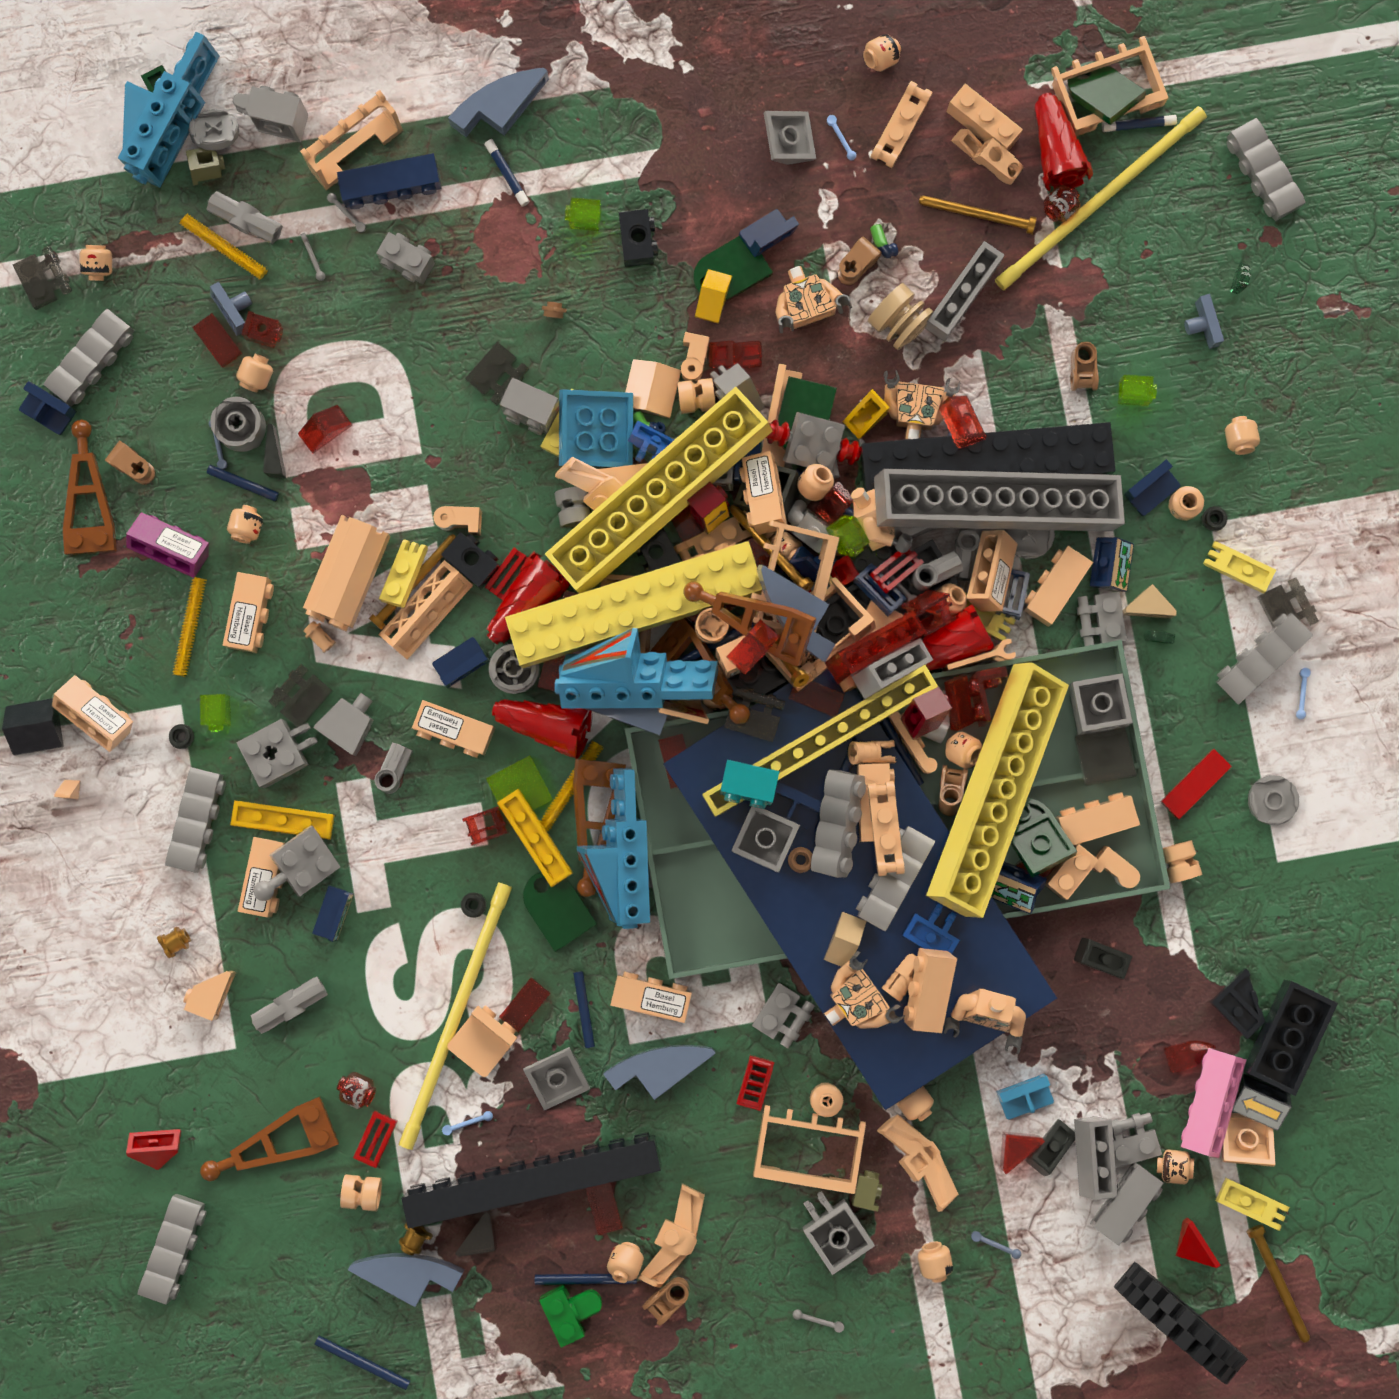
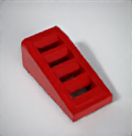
[736,1055,775,1111]

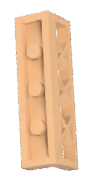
[761,364,802,467]
[378,560,473,660]

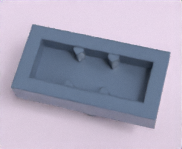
[210,282,252,336]
[1184,294,1224,349]

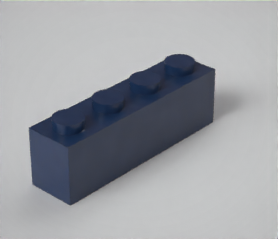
[337,153,442,209]

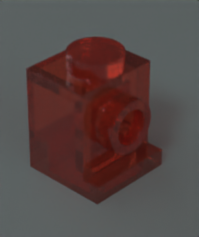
[241,311,283,348]

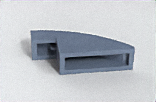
[448,68,549,137]
[757,565,836,662]
[571,693,667,736]
[604,1045,715,1100]
[348,1253,465,1307]

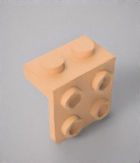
[448,1006,517,1077]

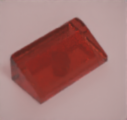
[939,396,987,448]

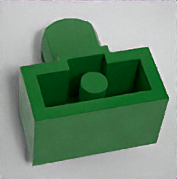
[539,1285,602,1348]

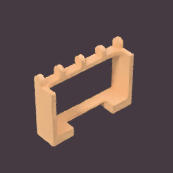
[1051,36,1168,136]
[300,90,403,190]
[751,520,839,632]
[754,576,876,692]
[753,1105,866,1194]

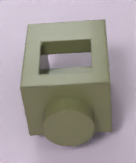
[186,148,225,186]
[851,1170,882,1212]

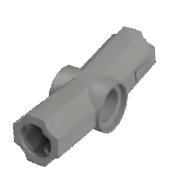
[954,528,983,581]
[250,976,328,1034]

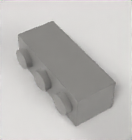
[852,638,933,699]
[1074,1116,1117,1200]
[1090,1163,1163,1246]

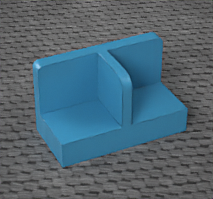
[996,1074,1054,1120]

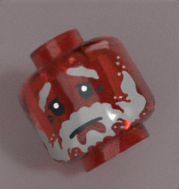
[1043,185,1080,222]
[336,1072,376,1109]

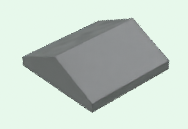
[764,111,816,165]
[523,1047,590,1110]

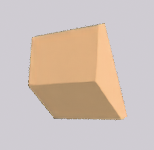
[626,359,681,419]
[1221,1113,1275,1167]

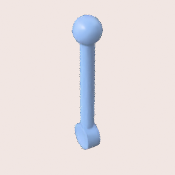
[827,115,856,161]
[1296,668,1311,719]
[442,1111,493,1135]

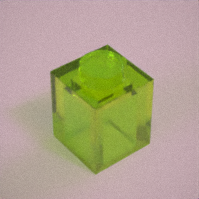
[565,197,602,231]
[1118,375,1157,406]
[826,515,870,557]
[200,694,231,731]

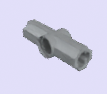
[207,191,283,244]

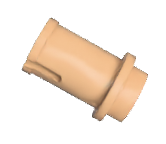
[304,621,336,653]

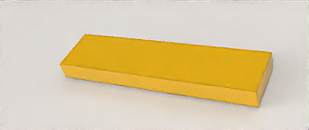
[497,789,573,887]
[230,800,335,840]

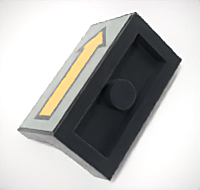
[1232,1074,1292,1131]

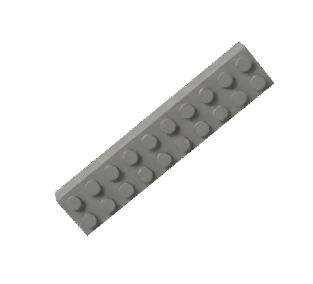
[874,469,1125,531]

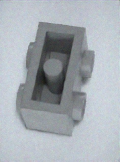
[376,232,435,285]

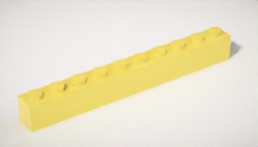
[702,665,938,817]

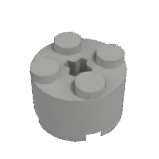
[210,397,266,452]

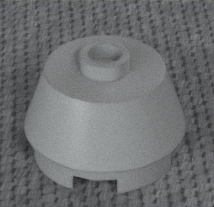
[489,644,539,694]

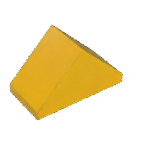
[695,269,732,324]
[842,389,890,439]

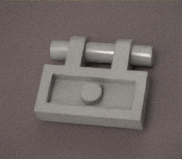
[1076,592,1127,646]
[752,982,815,1049]
[1112,1113,1162,1168]

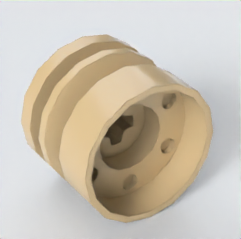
[867,283,934,350]

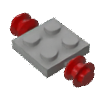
[766,412,861,472]

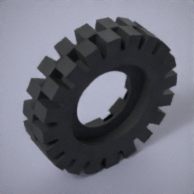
[1114,1261,1248,1385]

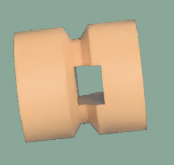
[677,378,715,414]
[695,608,729,644]
[1163,840,1202,883]
[340,1174,382,1212]

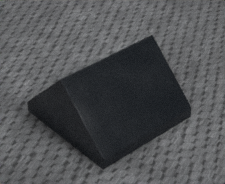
[2,698,64,756]

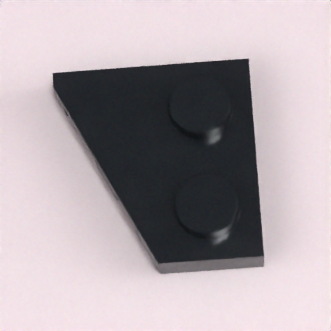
[1210,968,1265,1039]

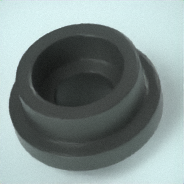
[1202,506,1227,531]
[169,724,194,749]
[461,892,486,918]

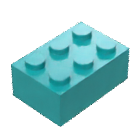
[720,760,780,809]

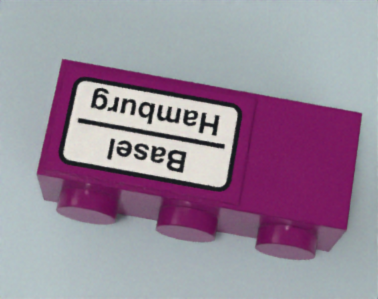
[126,512,209,578]

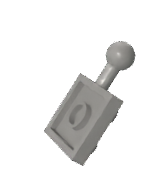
[254,826,340,901]

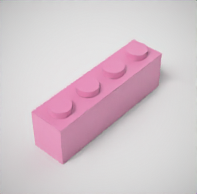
[1181,1048,1246,1158]

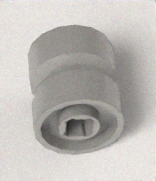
[554,487,591,528]

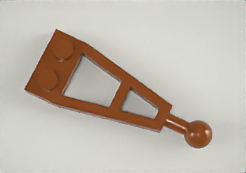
[63,420,116,555]
[683,581,816,667]
[650,618,750,724]
[573,759,626,897]
[200,1096,339,1181]

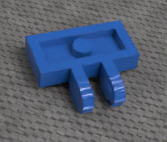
[628,420,674,462]
[902,903,960,954]

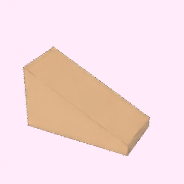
[951,129,982,158]
[54,780,80,799]

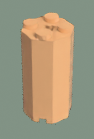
[303,515,391,632]

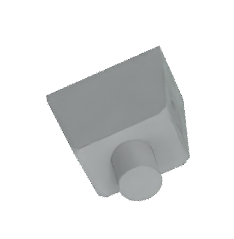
[313,693,374,756]

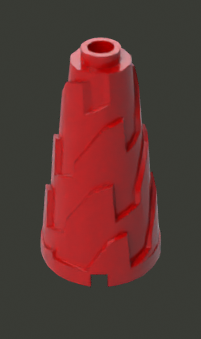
[1035,93,1093,192]
[487,551,571,645]
[922,604,996,671]
[492,699,593,759]

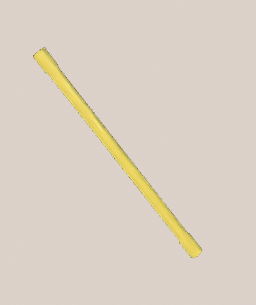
[995,107,1207,290]
[398,882,512,1150]

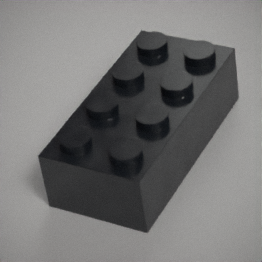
[1243,980,1338,1096]

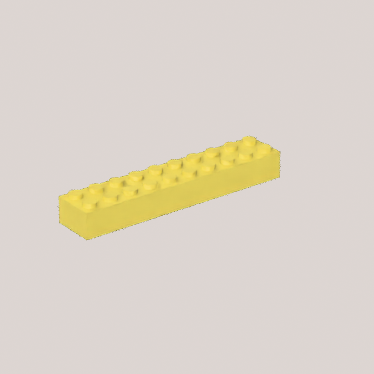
[545,387,773,594]
[505,541,762,669]
[926,663,1069,918]

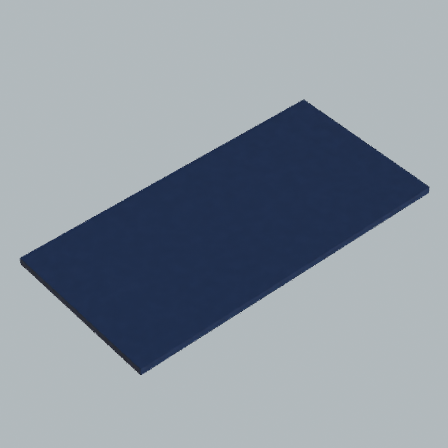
[663,660,1057,1110]

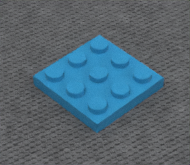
[559,390,633,467]

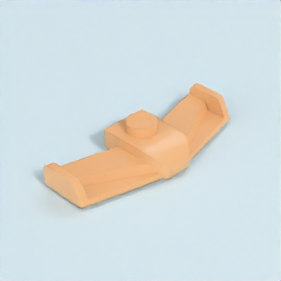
[555,457,623,510]
[877,1114,959,1212]
[638,1184,705,1288]

